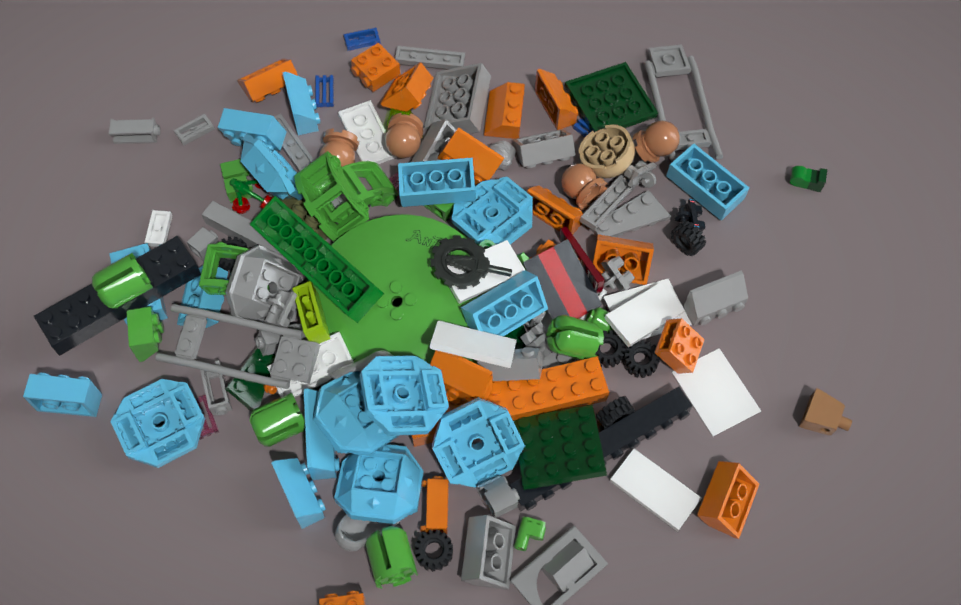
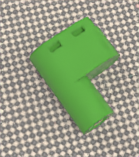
[514,517,546,551]

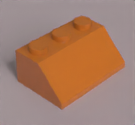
[237,58,298,103]
[380,62,433,112]
[535,69,578,130]
[484,82,525,139]
[437,127,504,185]
[527,185,584,235]
[593,234,654,285]
[430,350,493,403]
[697,461,759,539]

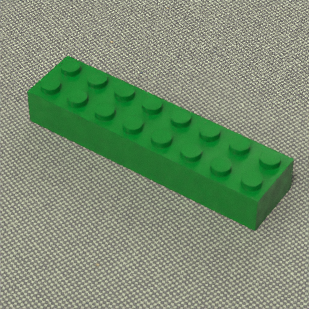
[250,196,384,323]

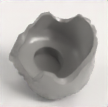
[489,140,516,171]

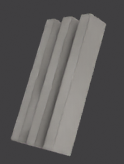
[174,114,215,146]

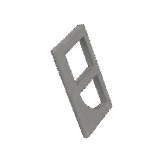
[510,526,608,605]

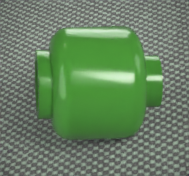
[585,307,613,332]

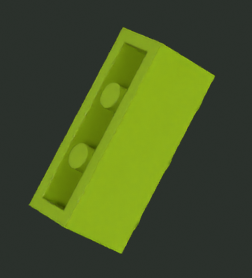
[292,281,331,344]

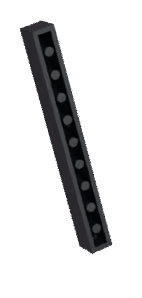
[509,386,693,512]

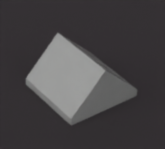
[541,540,595,594]

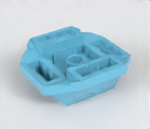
[241,134,303,201]
[452,177,533,245]
[359,356,449,436]
[313,371,399,456]
[110,379,205,468]
[432,397,525,487]
[334,444,424,524]

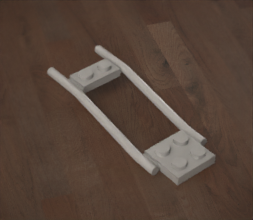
[644,45,723,163]
[155,304,320,389]

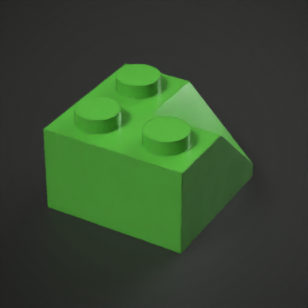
[127,307,164,362]

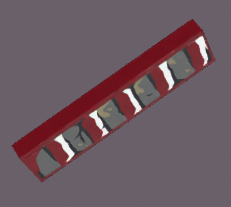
[559,226,604,294]

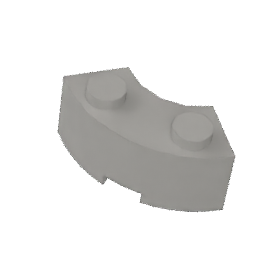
[476,475,520,518]

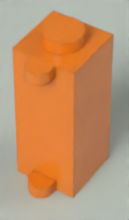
[420,476,449,534]

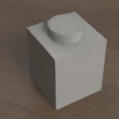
[187,227,218,261]

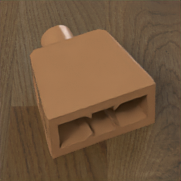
[799,388,852,435]

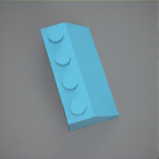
[461,270,548,336]
[304,389,340,480]

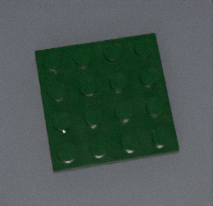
[564,62,658,133]
[514,405,607,490]

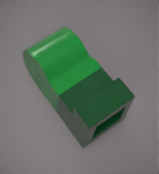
[790,166,828,192]

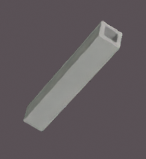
[202,201,299,272]

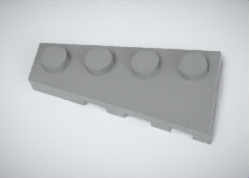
[590,190,671,237]

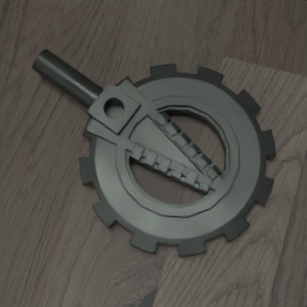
[430,235,512,290]

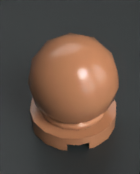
[385,113,424,158]
[633,120,680,163]
[320,129,360,173]
[561,163,607,210]

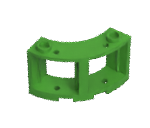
[294,151,369,242]
[313,161,400,223]
[199,242,270,296]

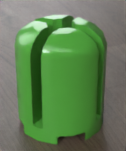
[92,253,153,308]
[546,315,604,360]
[249,393,305,447]
[365,526,418,589]

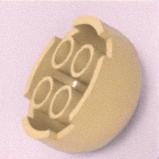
[579,125,635,178]

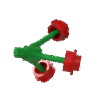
[230,178,274,214]

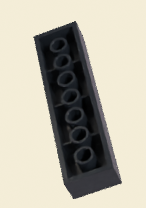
[34,236,201,356]

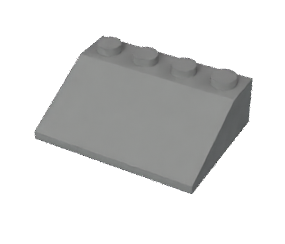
[424,63,491,134]

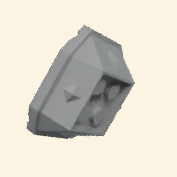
[225,245,305,326]

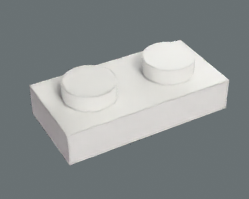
[144,210,173,247]

